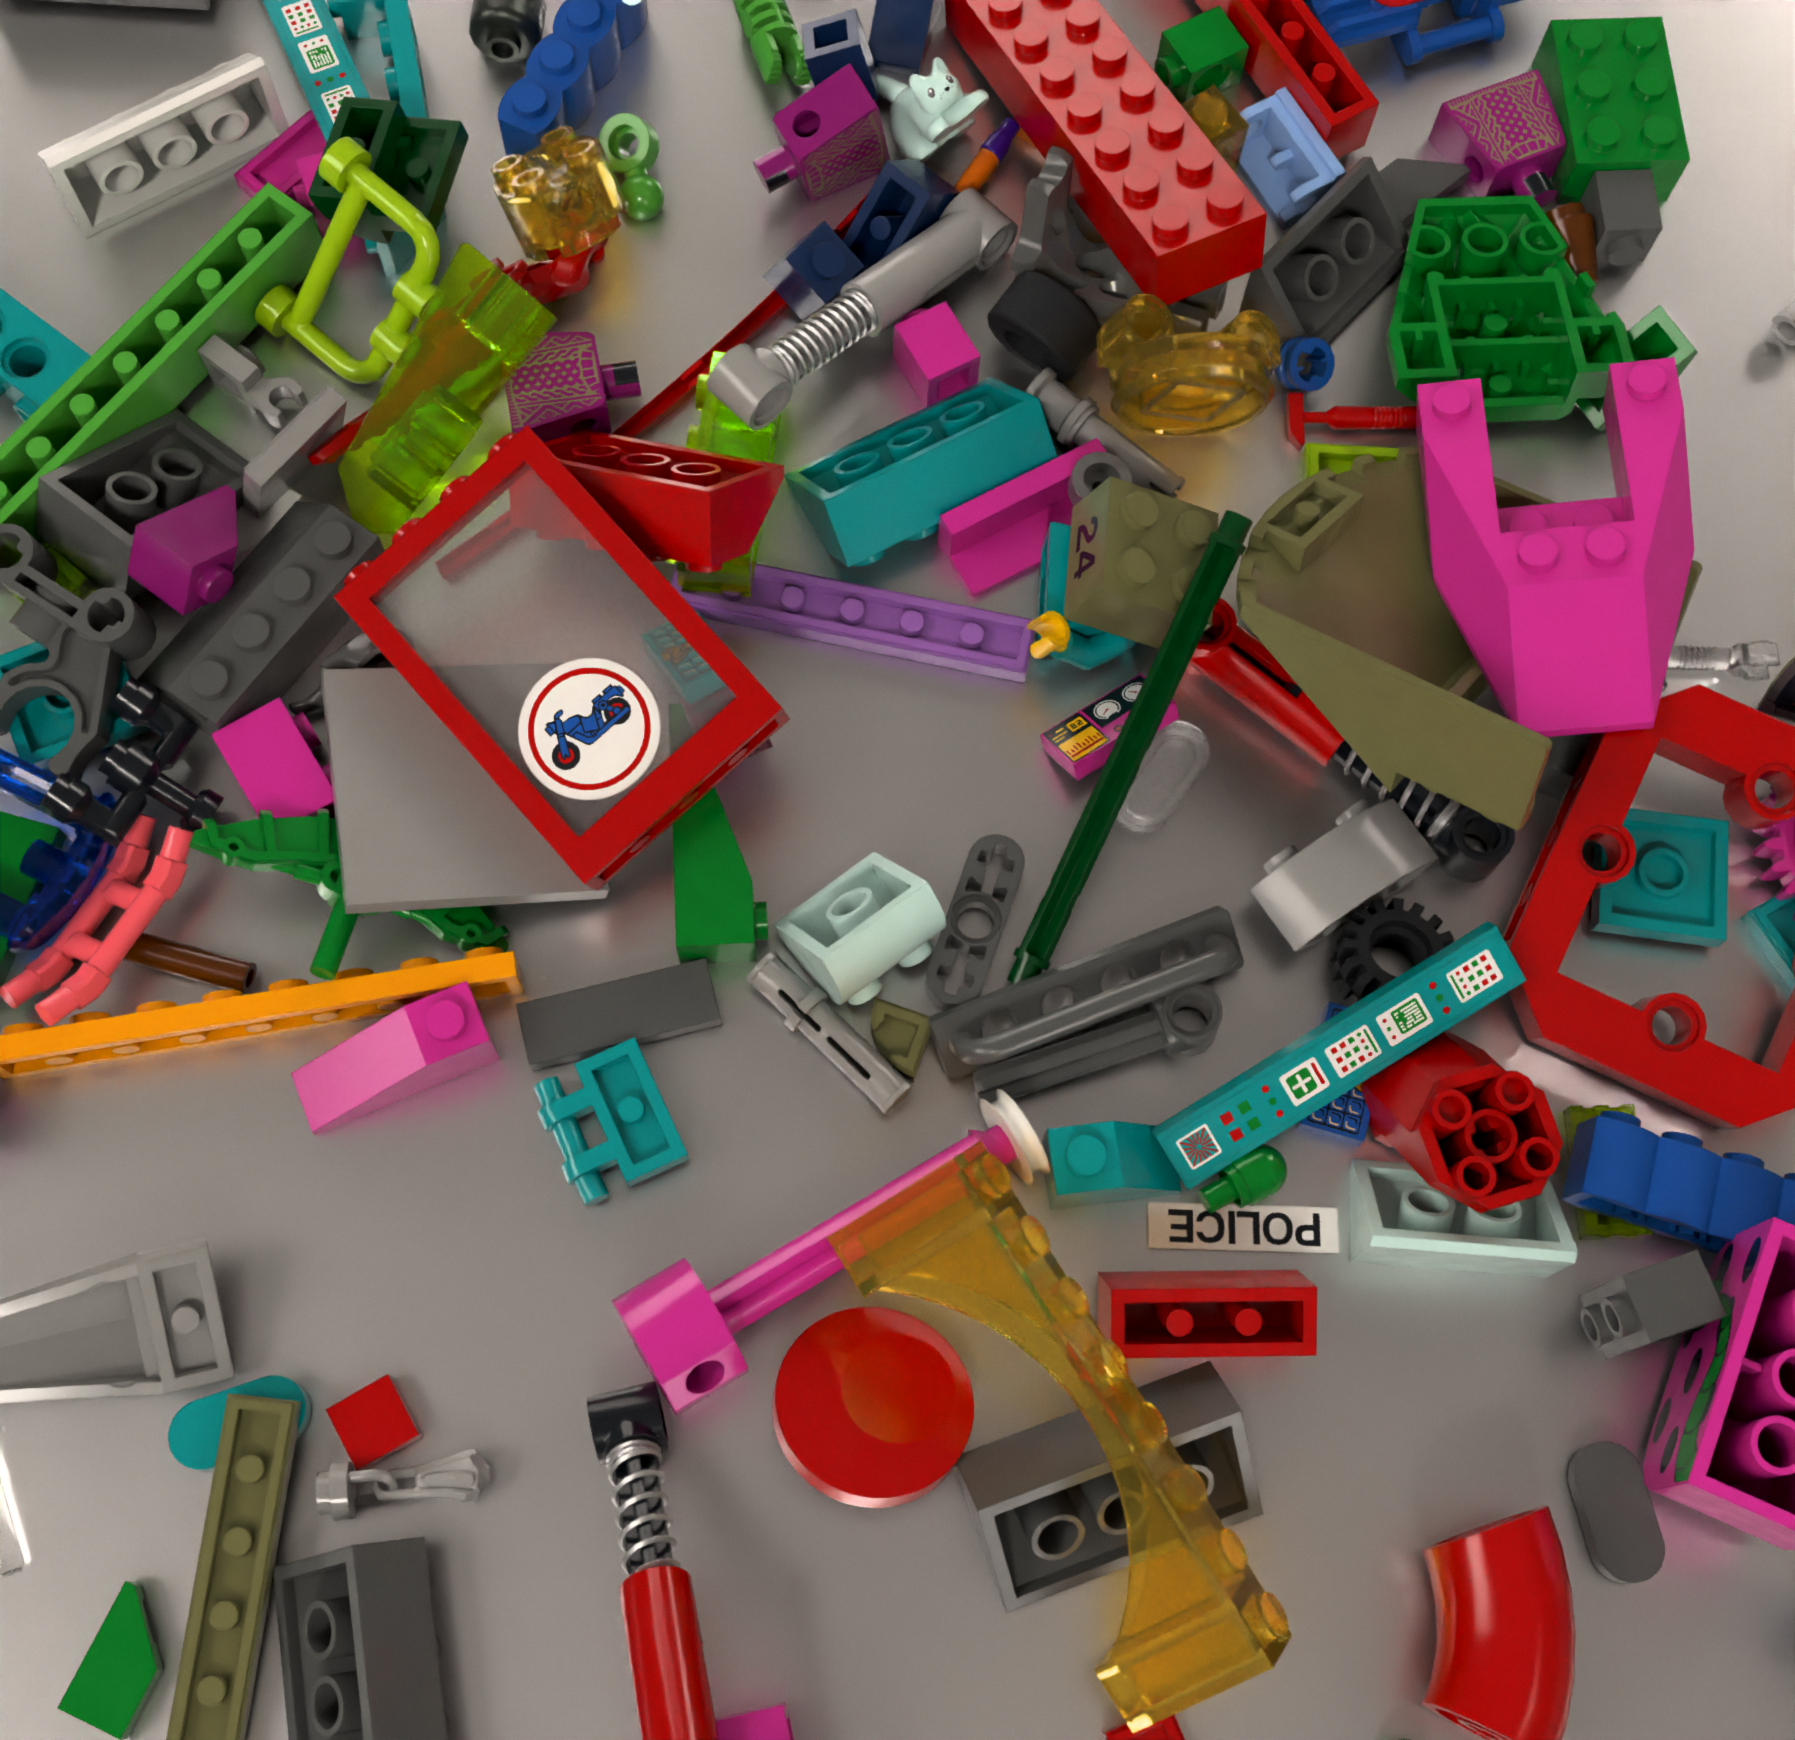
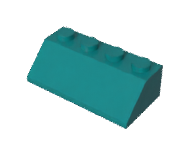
[784,377,1057,567]

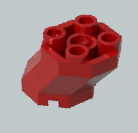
[1360,1030,1563,1213]

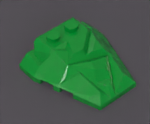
[1386,195,1634,422]

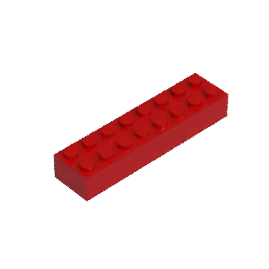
[944,0,1267,310]

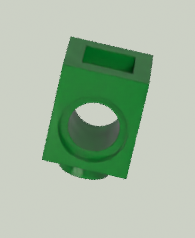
[1154,6,1249,109]

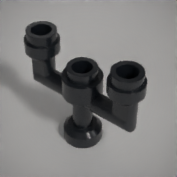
[39,676,224,848]

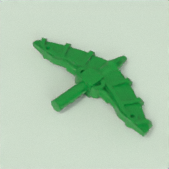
[189,809,510,980]

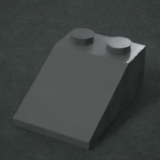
[35,409,250,599]

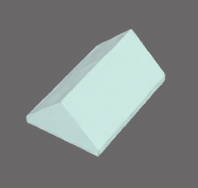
[1349,1159,1578,1278]

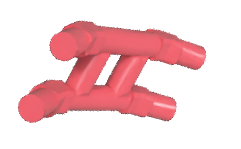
[0,813,194,1026]

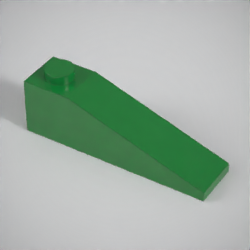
[669,704,768,964]

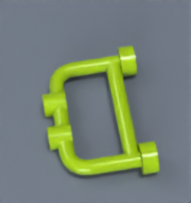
[255,136,445,385]

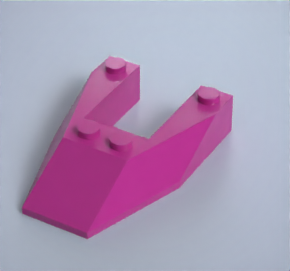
[1416,357,1694,737]

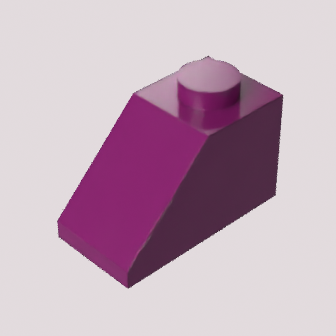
[127,485,238,616]

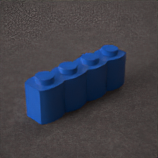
[498,0,648,177]
[1562,1111,1795,1254]

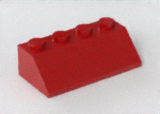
[510,430,784,573]

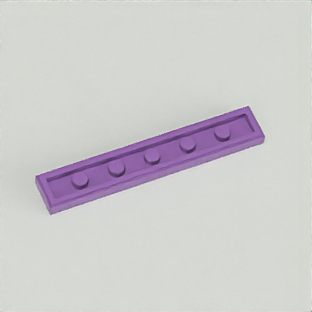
[671,559,1035,683]

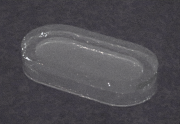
[1116,721,1210,833]

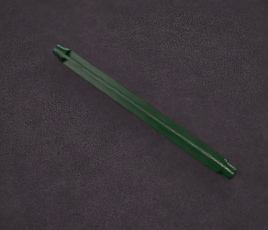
[1007,510,1253,984]

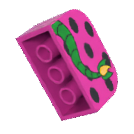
[1643,1217,1795,1550]

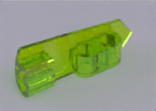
[338,242,558,534]

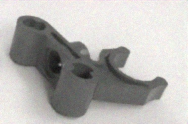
[0,524,157,780]

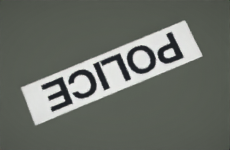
[1148,1202,1340,1254]

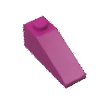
[291,981,501,1135]

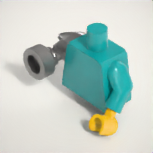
[1026,452,1136,670]

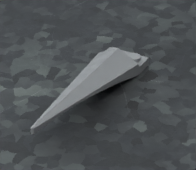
[0,1240,235,1404]

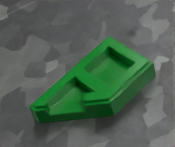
[57,1581,164,1740]

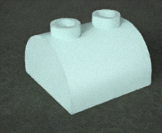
[773,851,946,1005]

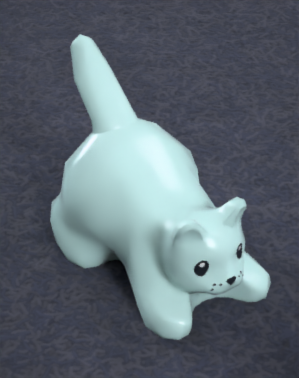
[876,57,989,163]

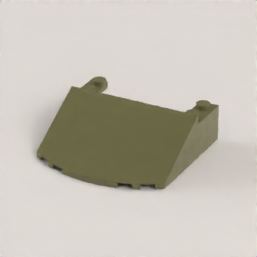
[1236,446,1702,832]

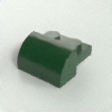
[308,96,469,244]

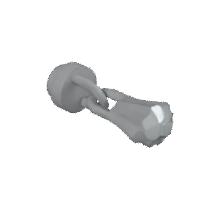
[315,1449,491,1521]

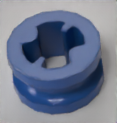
[1274,337,1335,392]

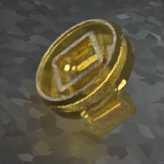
[1097,293,1281,437]

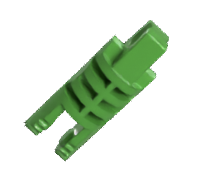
[733,0,812,85]

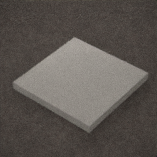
[321,663,610,914]

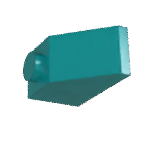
[1041,1121,1181,1210]

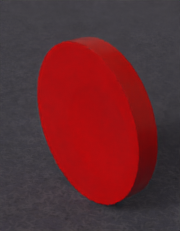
[772,1307,974,1508]

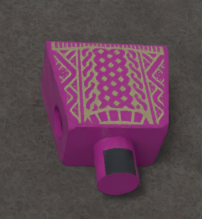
[753,64,890,201]
[1428,69,1566,209]
[497,332,642,443]

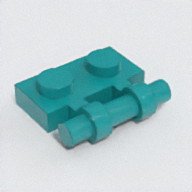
[534,1037,689,1206]

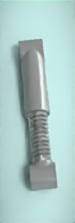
[707,188,1018,431]

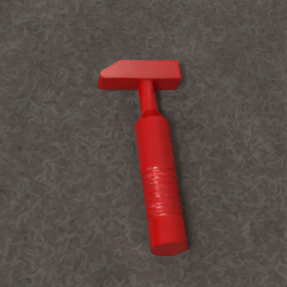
[1285,393,1416,451]

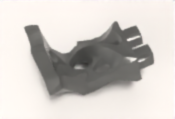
[1010,146,1228,359]

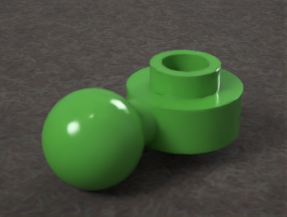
[598,113,664,221]

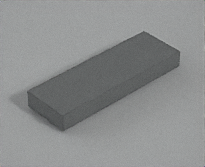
[516,958,722,1071]

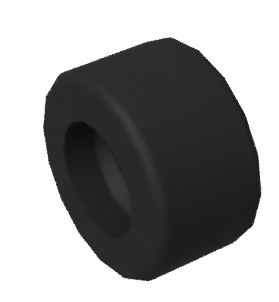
[987,271,1102,383]

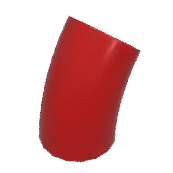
[1421,1506,1576,1740]

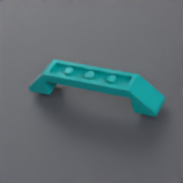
[327,0,446,276]

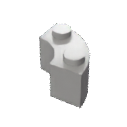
[1250,798,1439,952]

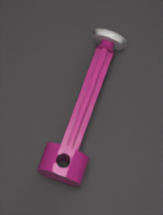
[611,1089,1050,1416]

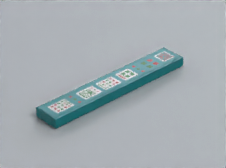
[261,0,371,144]
[1151,921,1527,1190]

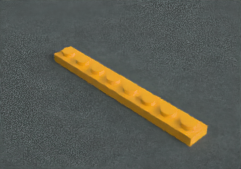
[0,947,525,1080]

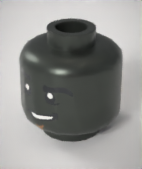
[469,0,546,63]

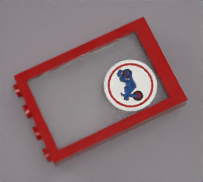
[333,425,790,891]

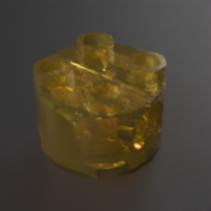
[490,126,630,261]

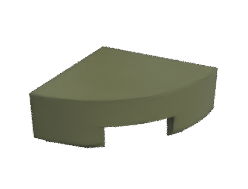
[870,997,931,1083]

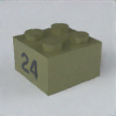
[1063,476,1219,649]

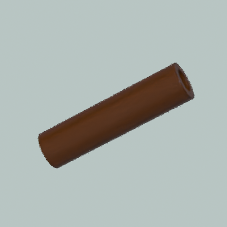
[122,933,257,994]

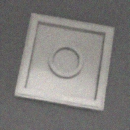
[243,385,347,519]

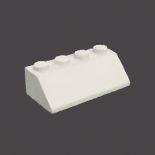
[37,53,289,239]

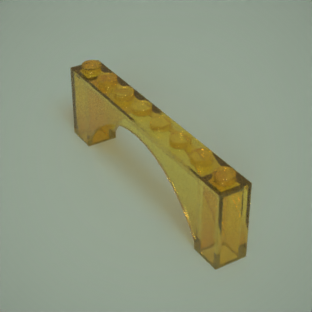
[827,1140,1292,1733]

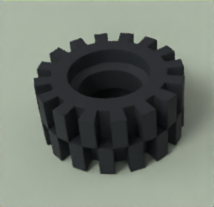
[1330,898,1454,1003]

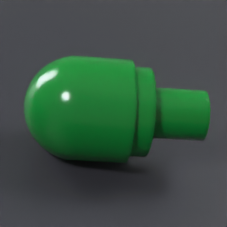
[1198,1144,1287,1214]

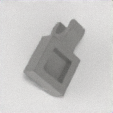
[197,334,308,429]

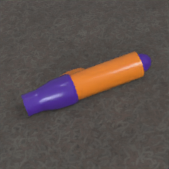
[954,117,1020,192]

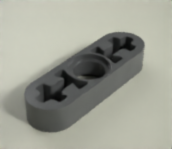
[925,834,1025,1011]

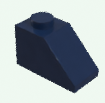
[868,0,944,76]
[842,160,960,278]

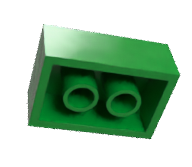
[1532,17,1690,205]

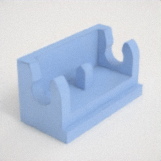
[1223,87,1346,231]

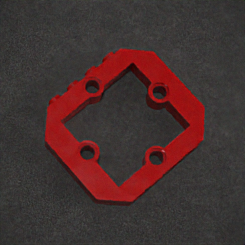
[1502,684,1795,1129]

